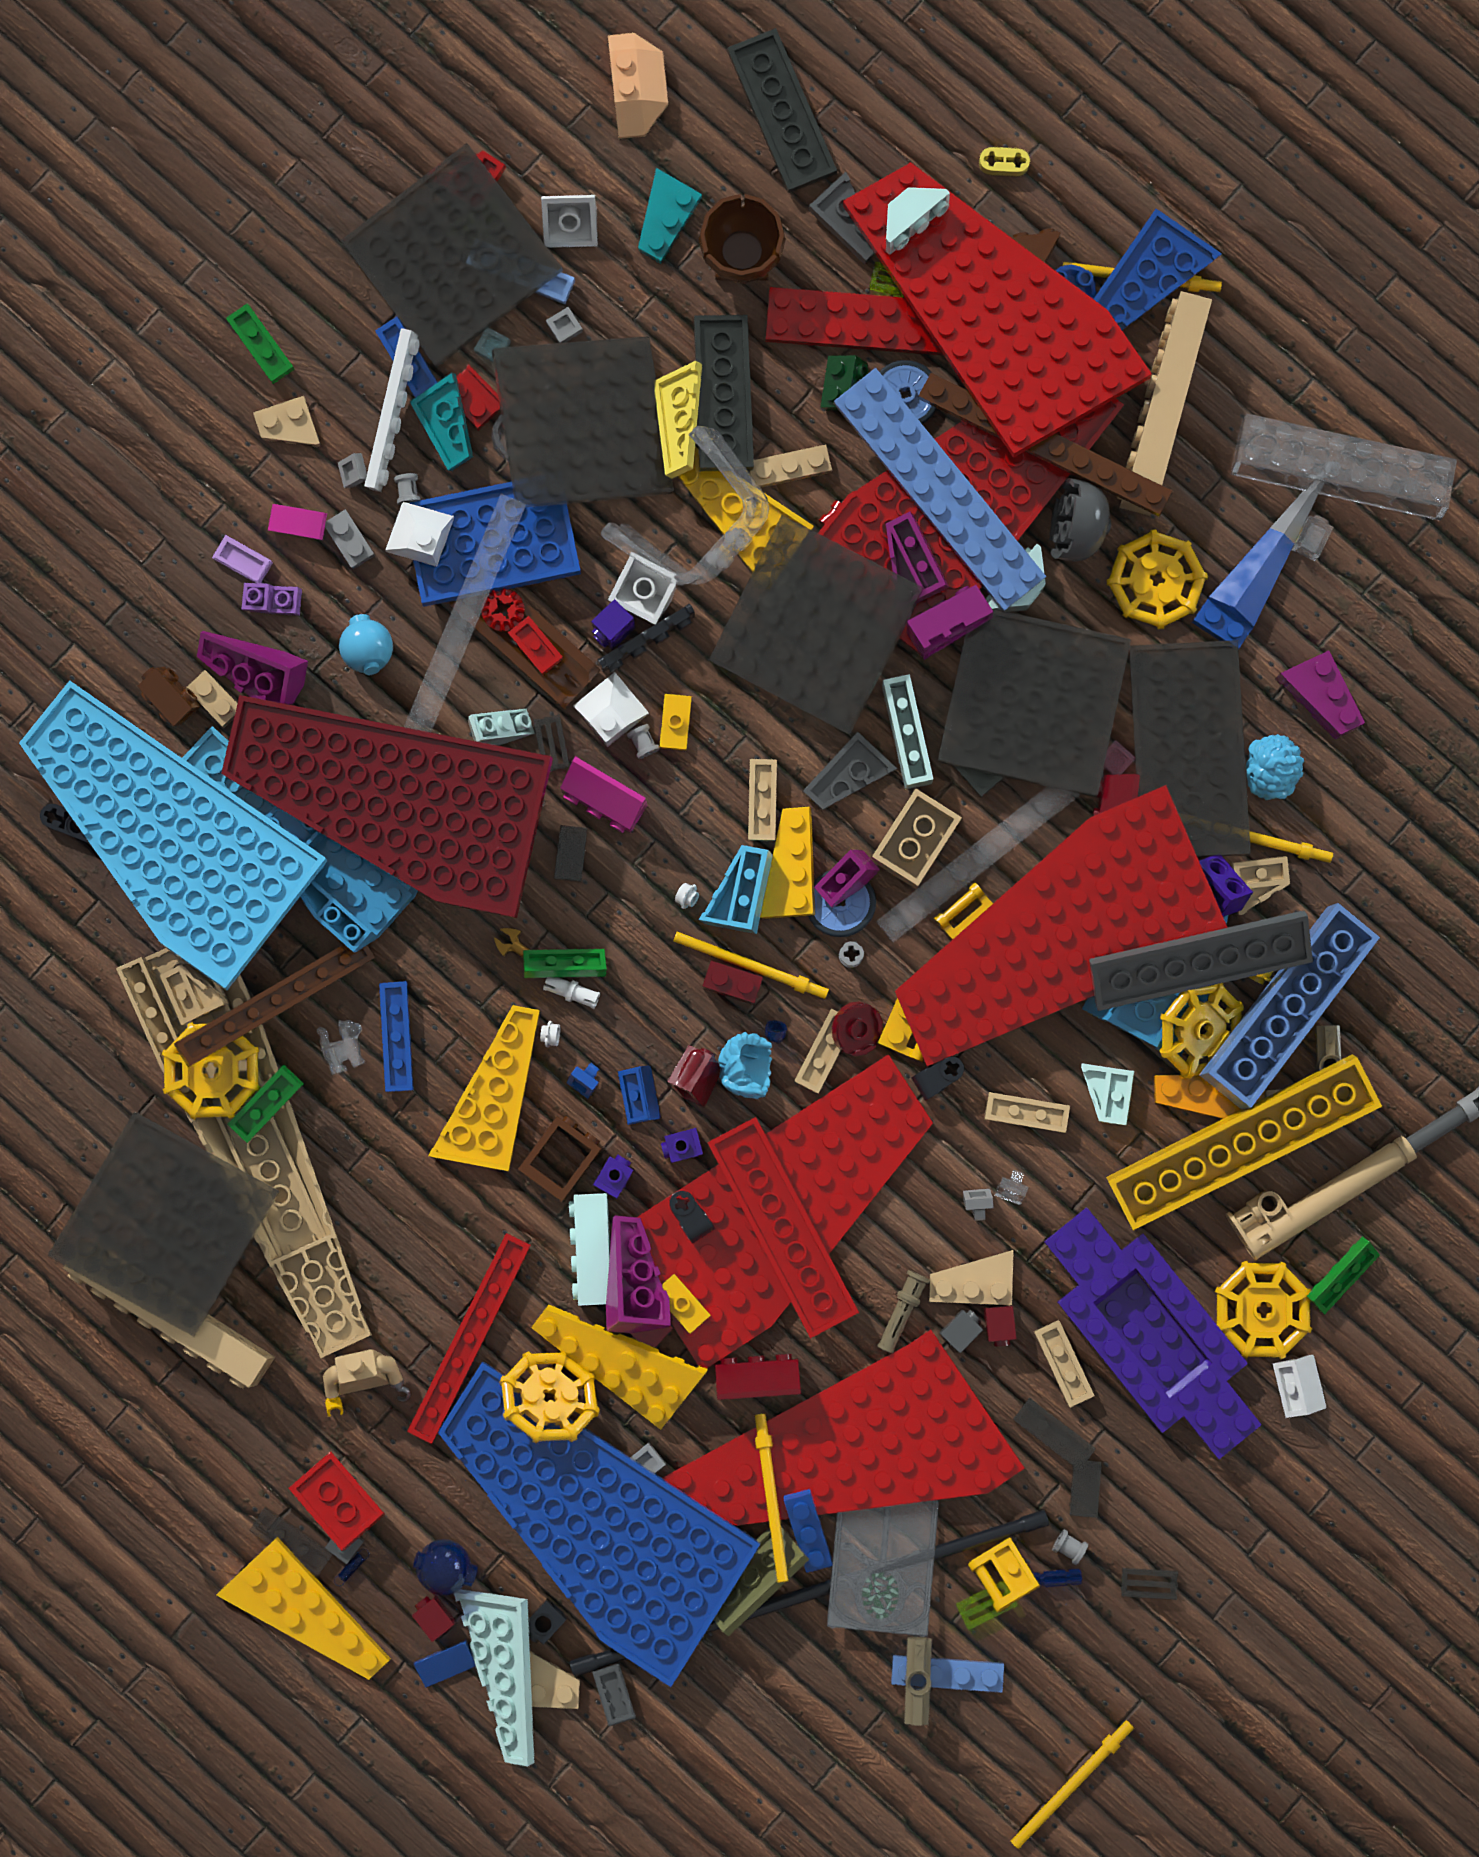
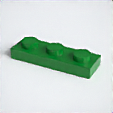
[226,303,294,384]
[523,949,607,978]
[227,1065,304,1143]
[1307,1236,1380,1315]

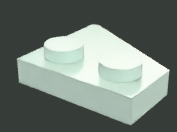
[1081,1064,1135,1126]

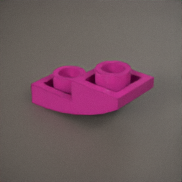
[268,504,327,540]

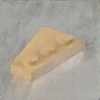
[929,1250,1014,1305]

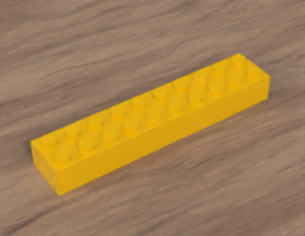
[1106,1054,1382,1230]

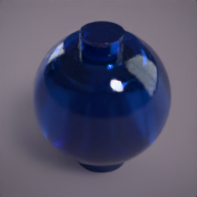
[413,1539,477,1596]

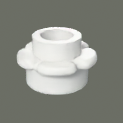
[675,883,699,909]
[540,1021,560,1047]

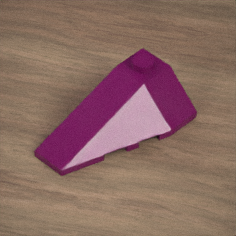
[606,1216,670,1333]

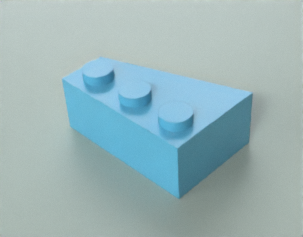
[699,845,773,934]

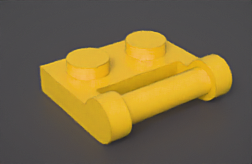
[934,883,993,940]
[878,998,924,1063]
[968,1537,1040,1613]

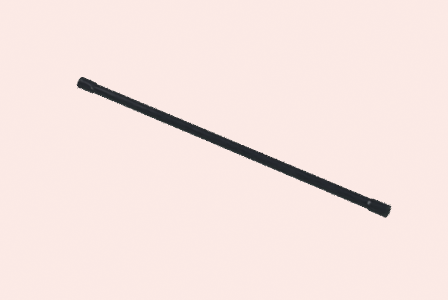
[570,1510,1049,1677]

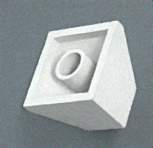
[386,502,454,566]
[573,672,649,747]

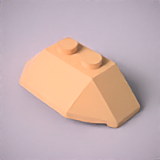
[608,33,668,139]

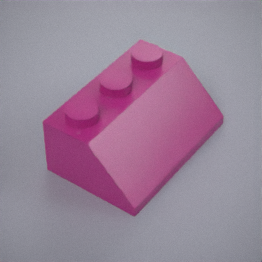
[560,756,647,833]

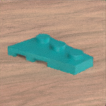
[638,168,702,264]
[410,373,473,471]

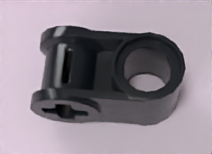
[911,1057,964,1101]
[669,1191,715,1244]

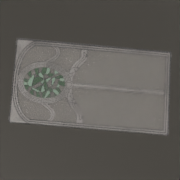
[827,1500,939,1637]

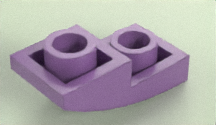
[241,583,302,616]

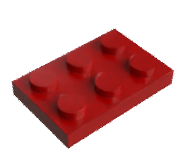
[288,1451,385,1552]

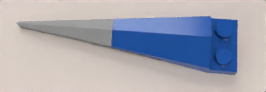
[1192,460,1333,652]

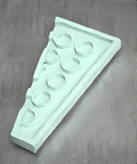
[454,1589,534,1767]

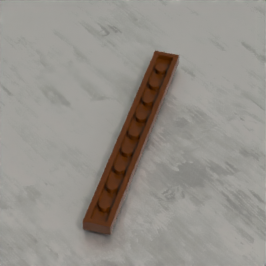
[918,373,1172,517]

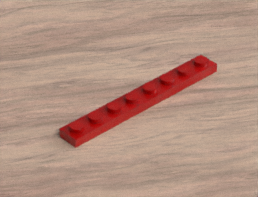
[407,1233,531,1444]

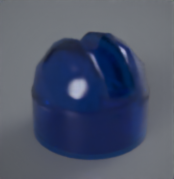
[765,1020,787,1044]

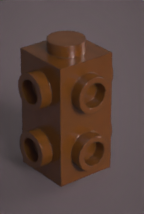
[137,666,201,726]

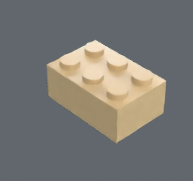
[871,789,962,889]

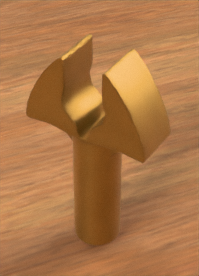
[494,928,530,958]

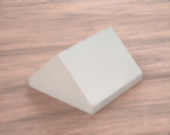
[541,195,597,248]
[608,552,680,625]

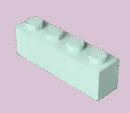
[882,674,933,790]
[569,1193,610,1306]

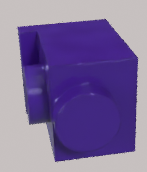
[661,1128,703,1163]
[593,1154,634,1199]

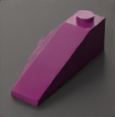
[197,631,308,705]

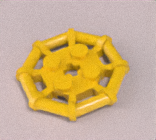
[1106,529,1208,629]
[1160,983,1244,1079]
[161,1022,261,1120]
[1215,1261,1312,1359]
[499,1351,600,1443]

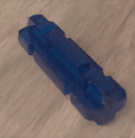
[1032,1569,1082,1588]

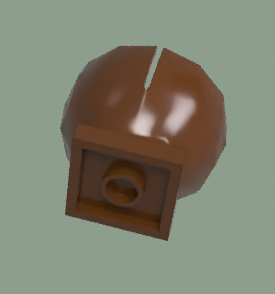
[698,193,786,284]

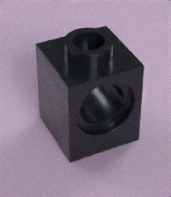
[528,1598,568,1645]

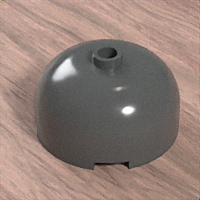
[1049,478,1111,562]

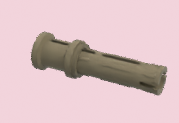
[877,1270,930,1354]

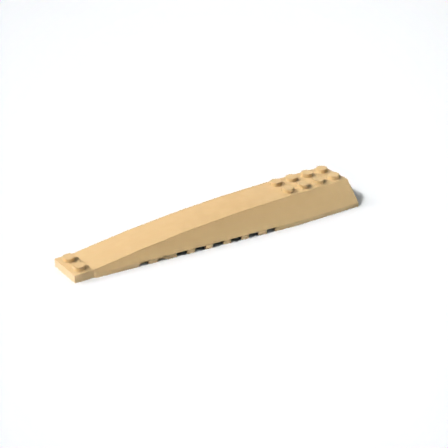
[116,948,372,1358]

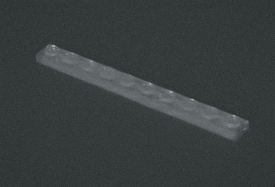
[404,494,527,733]
[876,755,1104,943]

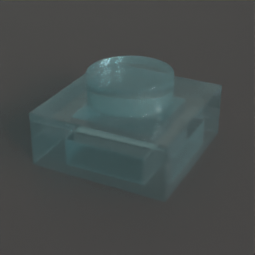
[474,327,511,365]

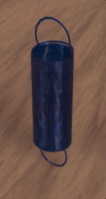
[334,1549,369,1586]

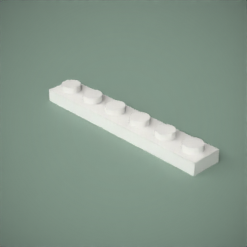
[364,328,419,492]

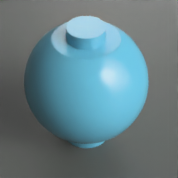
[339,614,393,675]

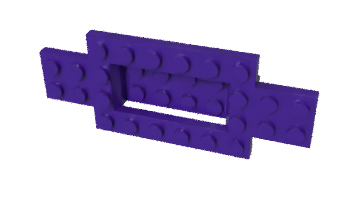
[1044,1207,1262,1459]

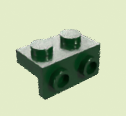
[820,355,869,411]

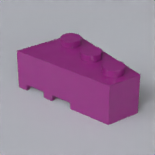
[886,512,949,611]
[907,585,993,660]
[1275,651,1365,739]

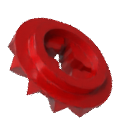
[481,588,525,631]

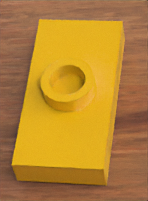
[659,694,692,751]
[662,1274,710,1333]

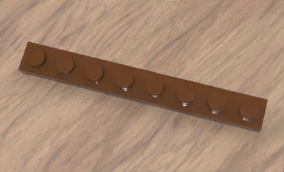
[174,944,375,1068]

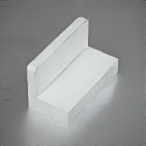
[1273,1355,1326,1418]

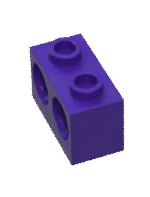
[591,599,635,651]
[1199,854,1253,917]

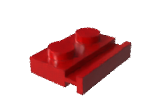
[457,365,506,431]

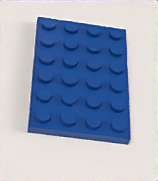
[410,472,581,607]

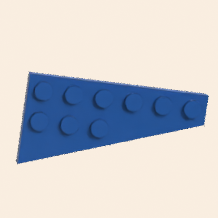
[1094,209,1222,330]

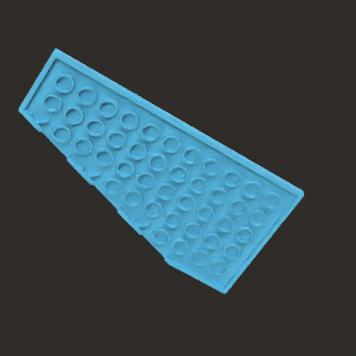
[19,681,327,991]

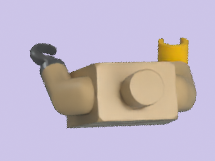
[323,1350,411,1417]

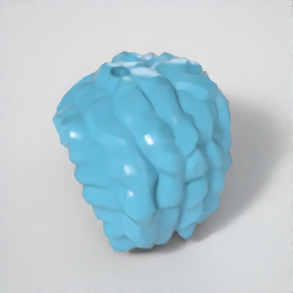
[1246,734,1304,800]
[718,1032,772,1099]

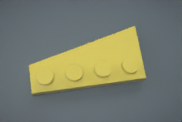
[653,361,702,479]

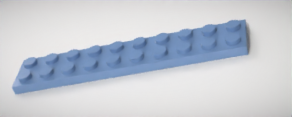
[833,368,1046,612]

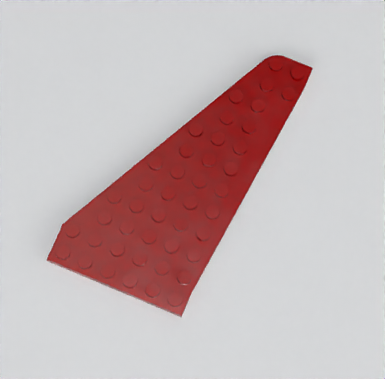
[662,1330,1024,1526]

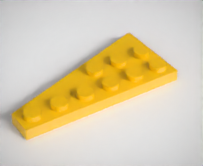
[678,447,814,593]
[428,1005,540,1171]
[531,1305,708,1430]
[216,1537,391,1680]

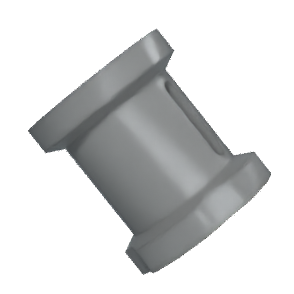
[394,473,421,505]
[627,724,660,759]
[839,941,864,968]
[1052,1529,1088,1565]

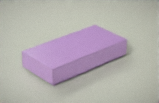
[212,535,273,583]

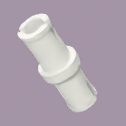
[543,977,600,1009]

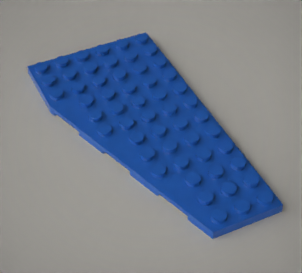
[438,1362,761,1687]

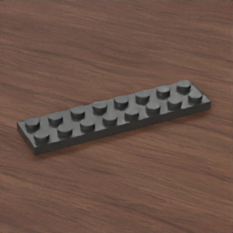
[1089,910,1313,1011]

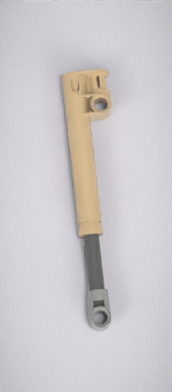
[1226,1087,1479,1261]

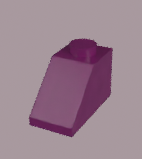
[814,850,880,907]

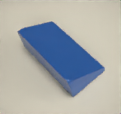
[618,1065,660,1125]
[414,1639,476,1688]

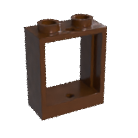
[518,1115,602,1202]

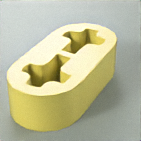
[979,147,1030,176]

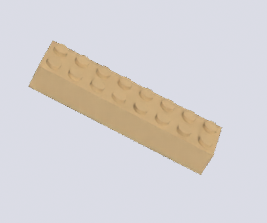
[1117,291,1212,516]
[63,1240,275,1389]

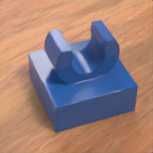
[567,1063,599,1099]

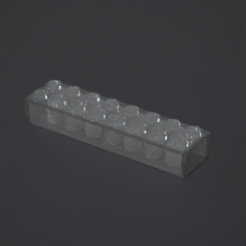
[1231,413,1457,521]

